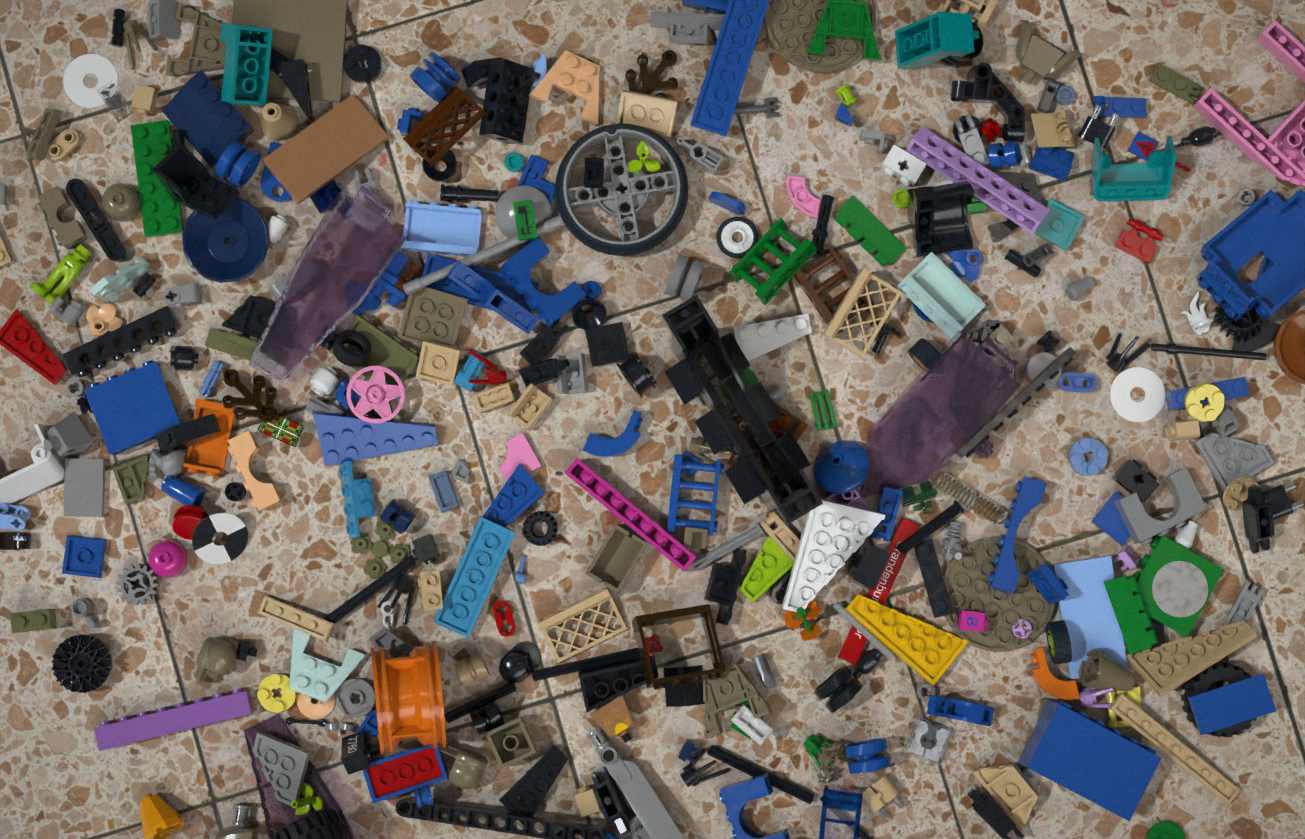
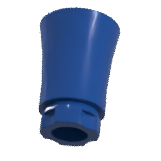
[161,476,206,507]

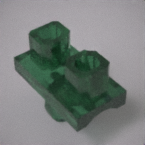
[902,480,938,515]

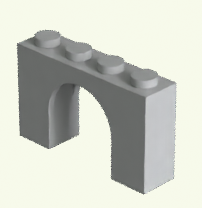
[1114,468,1207,545]

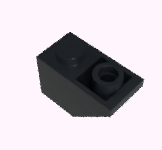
[461,57,502,88]

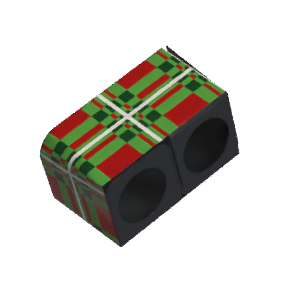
[257,414,304,448]

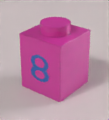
[957,610,988,632]

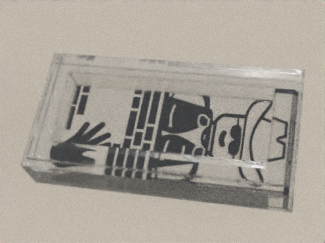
[96,80,134,123]

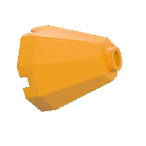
[139,793,186,839]

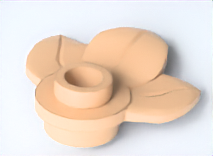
[86,303,124,337]

